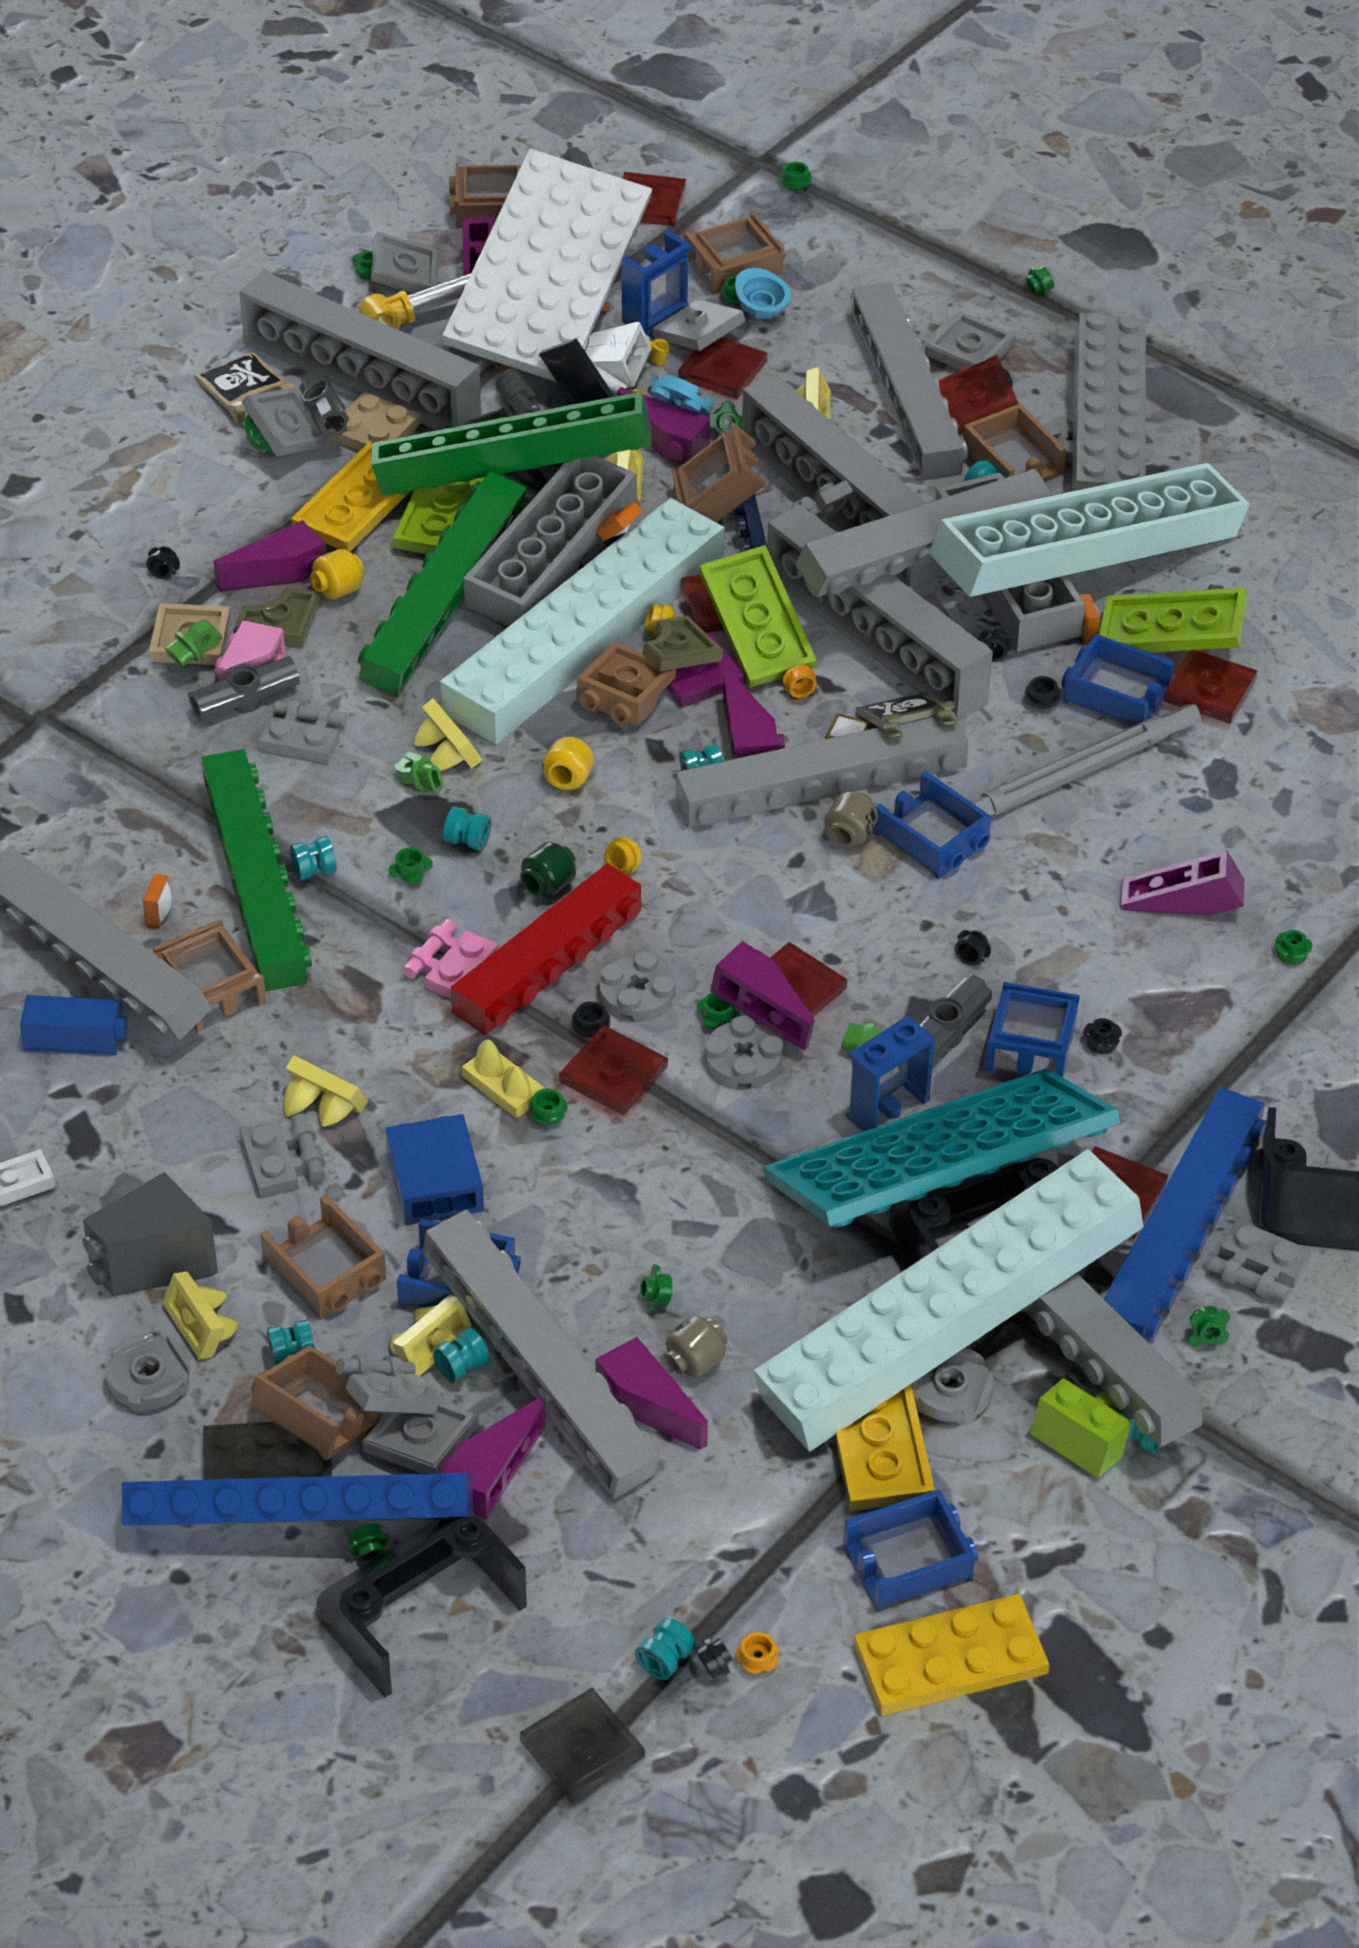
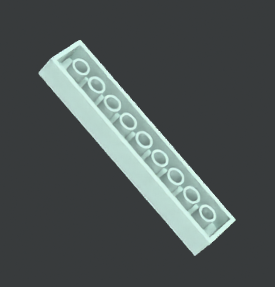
[929,463,1250,597]
[440,498,724,745]
[754,1149,1144,1452]

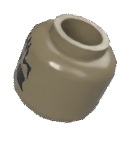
[824,791,878,847]
[665,1315,727,1378]

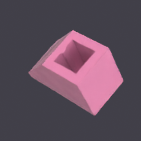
[215,620,285,681]

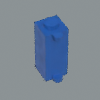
[20,995,128,1055]

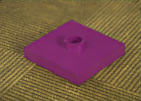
[666,632,745,708]

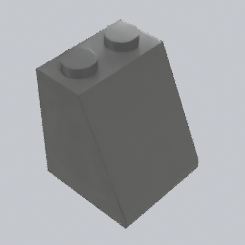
[82,1172,218,1296]

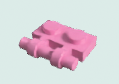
[402,919,499,999]

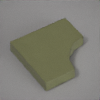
[233,587,321,648]
[642,616,723,671]

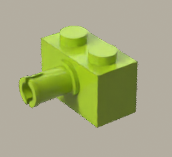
[1030,1378,1132,1479]

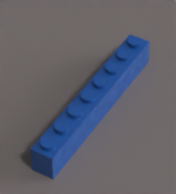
[1104,1087,1266,1341]
[122,1473,473,1526]

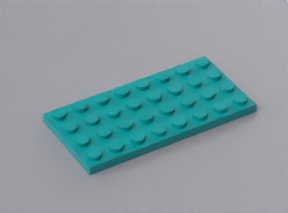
[763,1068,1120,1227]

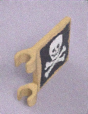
[195,352,296,426]

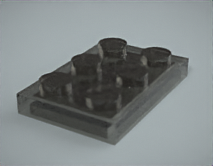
[203,1421,333,1480]

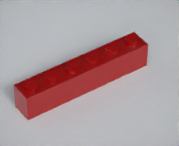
[451,863,642,1035]

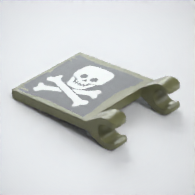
[856,692,957,740]

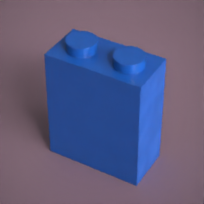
[385,1114,484,1225]

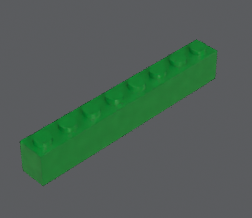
[371,392,651,496]
[357,471,527,697]
[201,749,312,991]

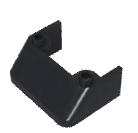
[466,338,615,489]
[1257,1107,1359,1251]
[889,1158,1058,1265]
[317,1517,527,1698]

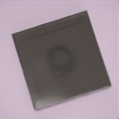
[519,1687,645,1803]

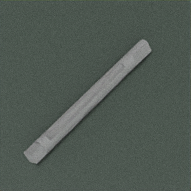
[970,704,1201,817]

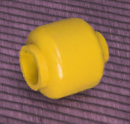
[310,549,365,600]
[542,737,594,791]

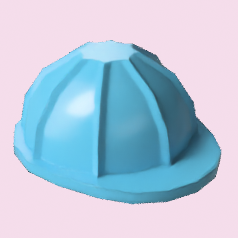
[735,267,791,320]

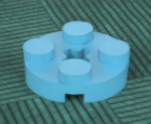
[647,374,714,416]

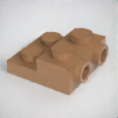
[576,641,676,727]

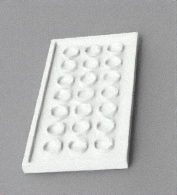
[442,148,652,382]

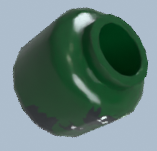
[520,841,576,897]

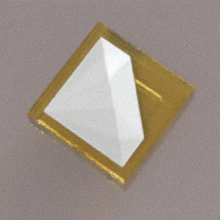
[825,713,871,739]

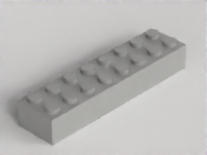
[239,271,481,430]
[1072,313,1146,491]
[742,374,943,588]
[767,504,993,721]

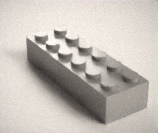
[463,456,637,627]
[936,473,1085,652]

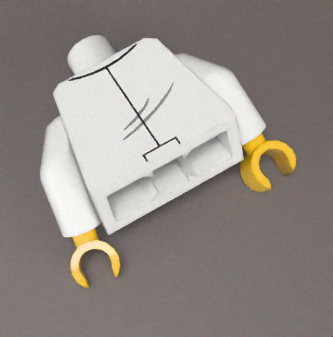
[583,322,669,397]

